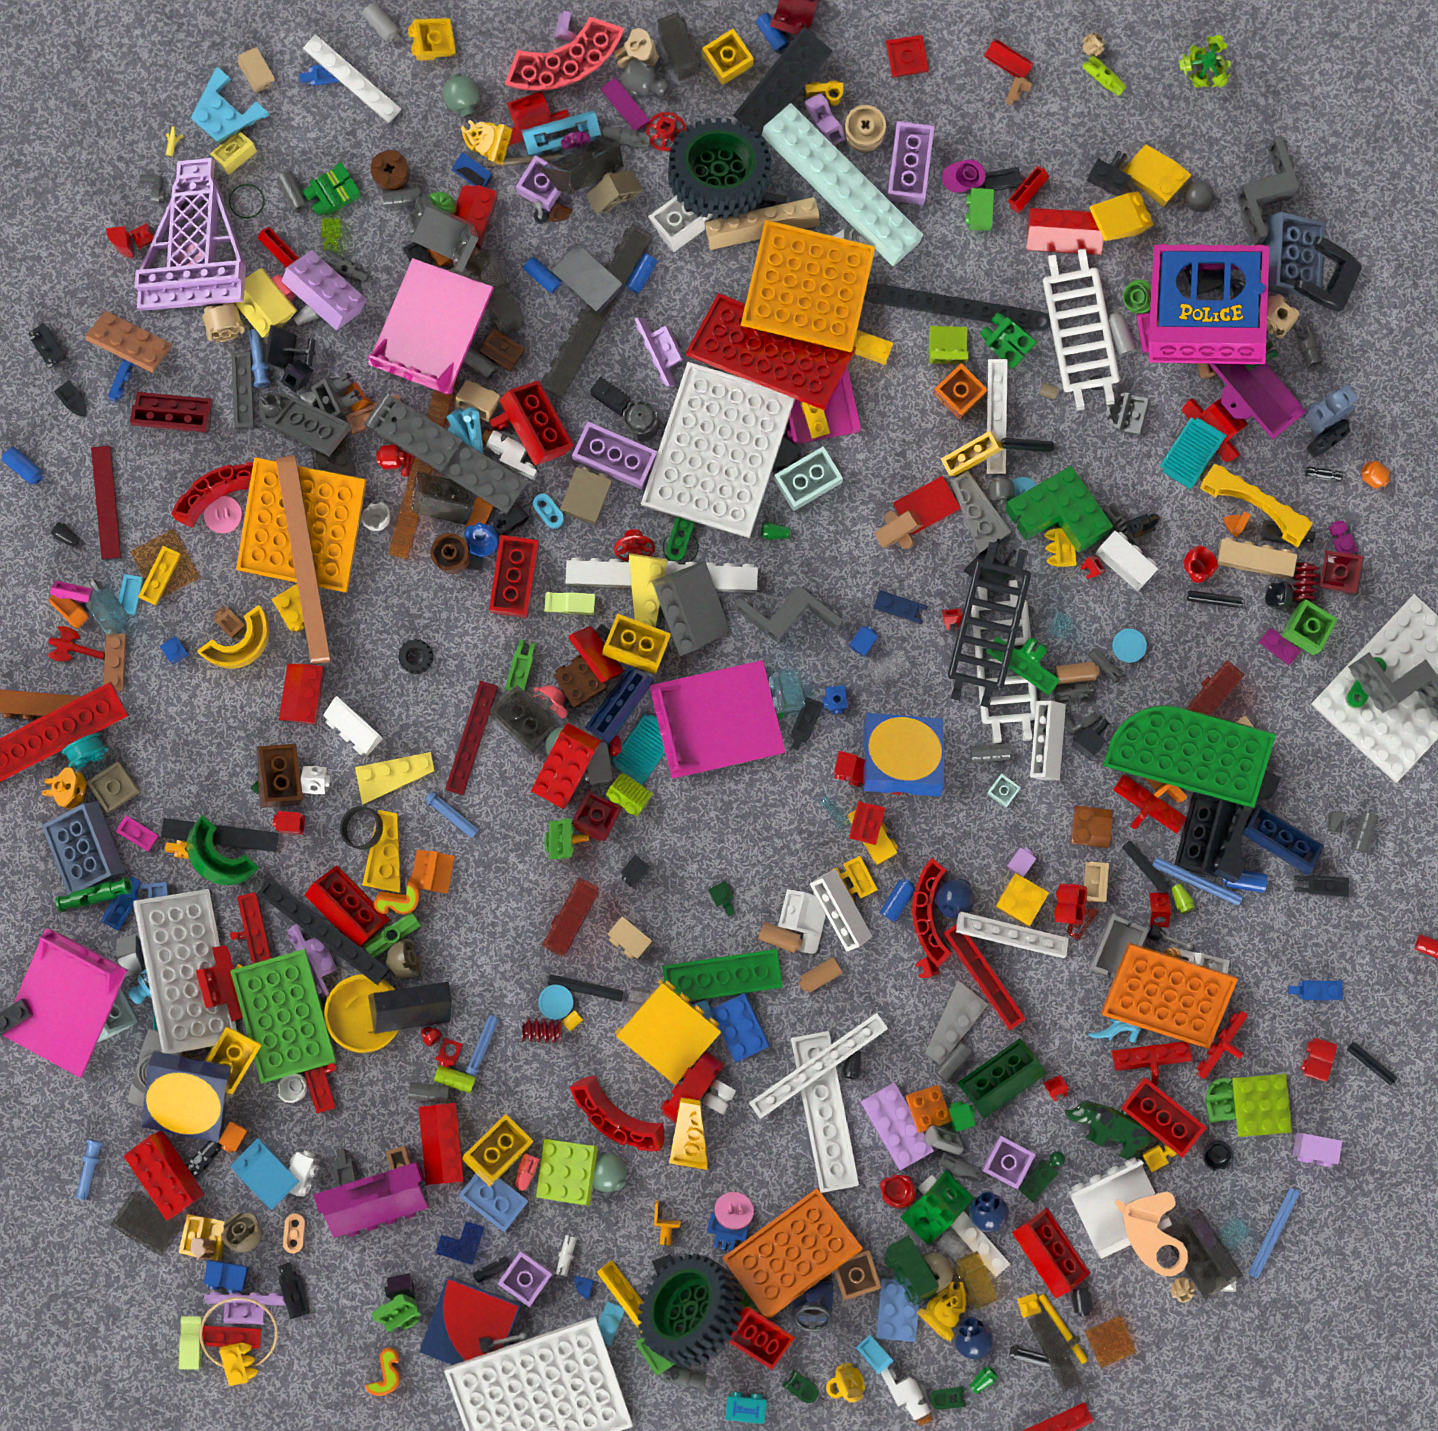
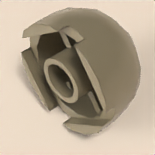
[386,938,422,979]
[221,1212,262,1253]
[922,1252,954,1293]

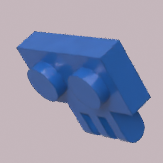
[707,1213,749,1252]

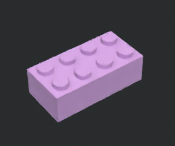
[887,121,934,205]
[281,250,367,331]
[572,422,657,490]
[860,1082,934,1170]

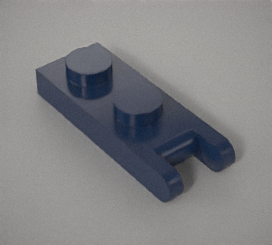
[873,590,928,625]

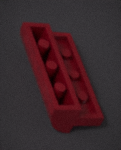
[130,392,213,433]

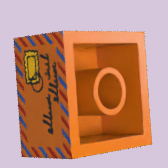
[933,363,988,420]

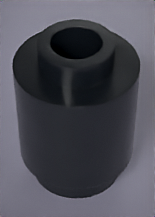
[1071,1287,1094,1317]

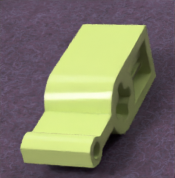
[544,592,595,615]
[179,1316,202,1369]

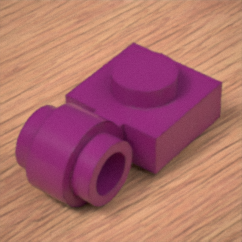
[1328,520,1358,554]

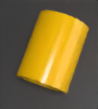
[561,1010,583,1031]

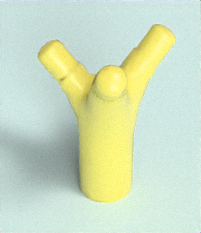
[166,126,184,157]

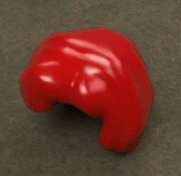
[1183,545,1218,583]
[879,1174,916,1209]

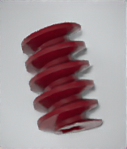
[1292,562,1320,603]
[522,1018,562,1044]

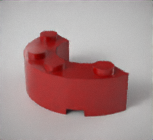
[833,751,905,796]
[660,1050,725,1124]

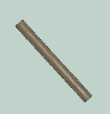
[487,153,562,167]

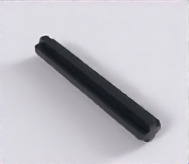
[547,974,623,1002]

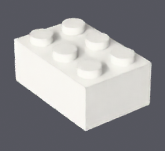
[1095,531,1158,592]

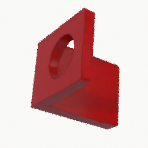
[1149,892,1171,927]
[435,1038,463,1068]

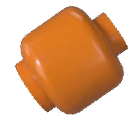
[1361,460,1390,489]

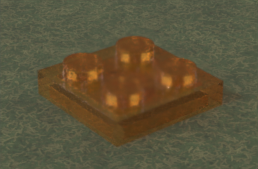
[1084,1315,1137,1368]

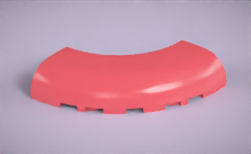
[505,16,625,91]

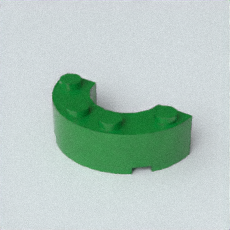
[187,815,259,885]

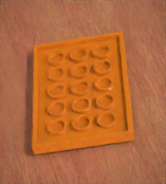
[1101,942,1238,1049]
[722,1188,863,1319]

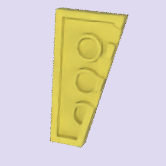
[629,553,667,628]
[355,752,435,805]

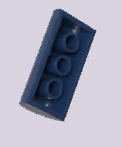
[1242,805,1324,875]

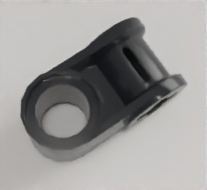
[493,502,530,536]

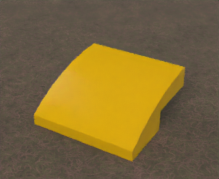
[179,1214,226,1261]

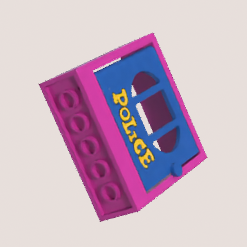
[1149,244,1269,364]

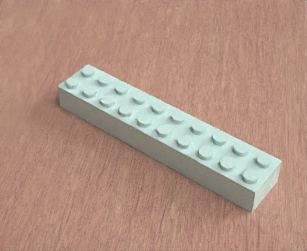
[761,103,923,266]

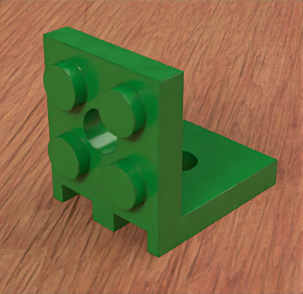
[900,1170,974,1245]

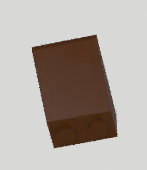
[257,744,303,808]

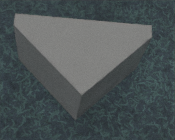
[116,935,143,977]

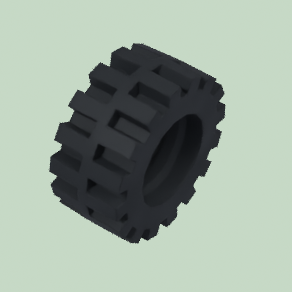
[398,639,433,674]

